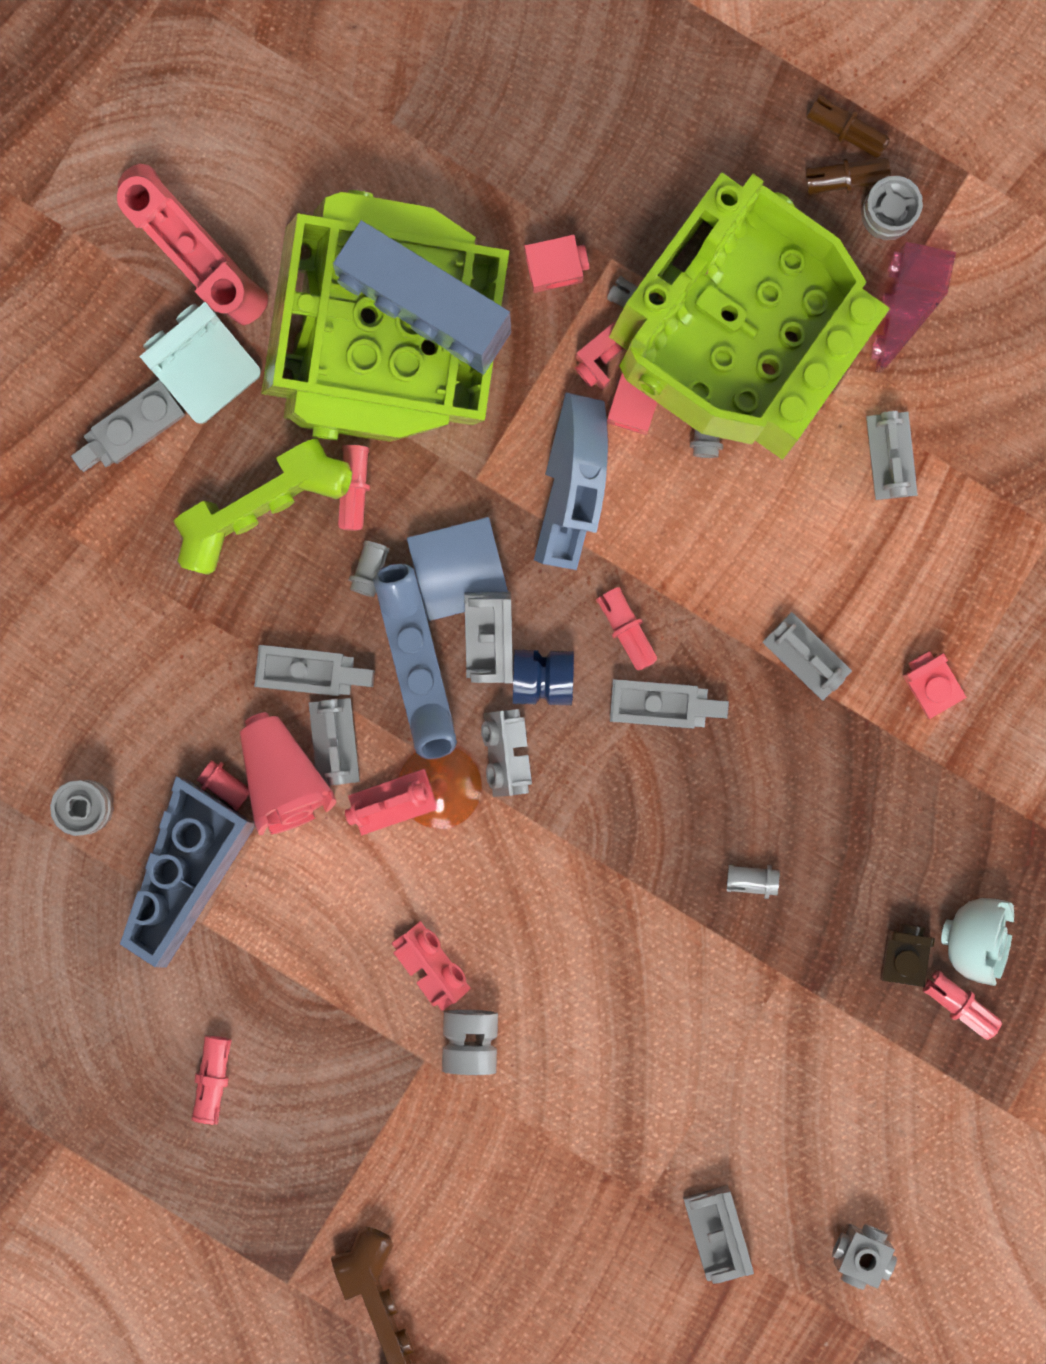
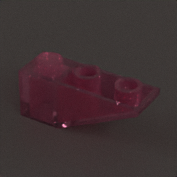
[871,242,956,373]

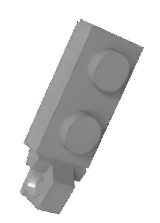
[71,380,185,472]
[254,645,375,696]
[610,679,729,729]

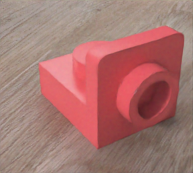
[575,321,624,390]
[902,651,967,719]

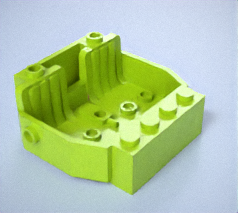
[609,172,890,460]
[261,190,509,442]

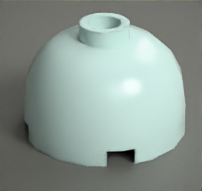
[941,898,1014,986]

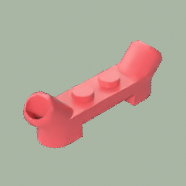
[117,164,268,326]

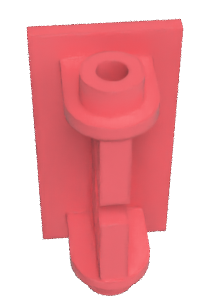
[345,769,438,836]
[391,921,471,1011]

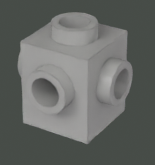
[832,1224,897,1290]

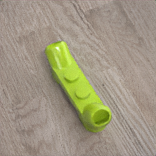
[173,439,352,575]

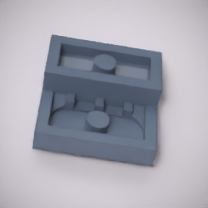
[407,517,508,621]

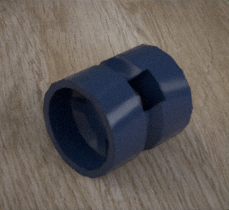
[513,649,574,706]

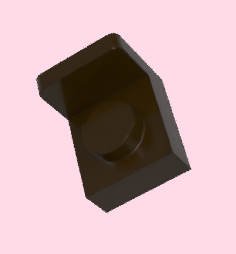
[881,923,935,987]

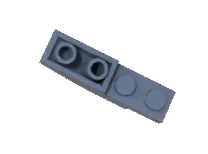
[534,392,608,570]

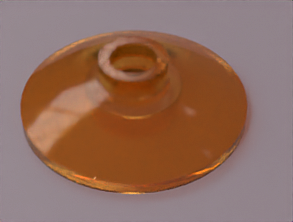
[399,748,482,829]

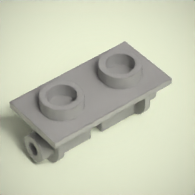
[866,411,918,500]
[762,612,852,701]
[309,698,360,786]
[481,709,532,797]

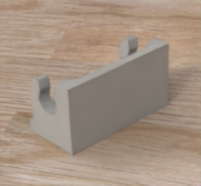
[464,592,513,683]
[683,1185,754,1284]

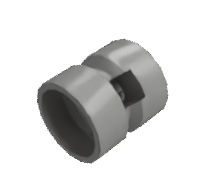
[861,176,923,240]
[50,780,114,836]
[442,1010,498,1075]

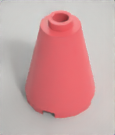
[240,712,337,835]

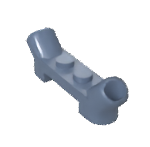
[373,563,457,759]

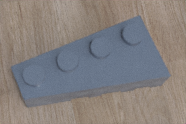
[333,220,511,375]
[120,776,255,968]

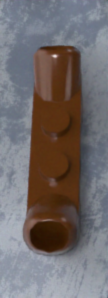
[331,1227,414,1364]

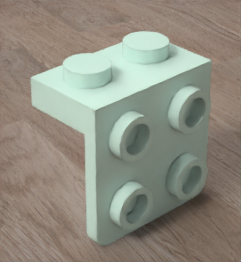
[139,302,261,424]

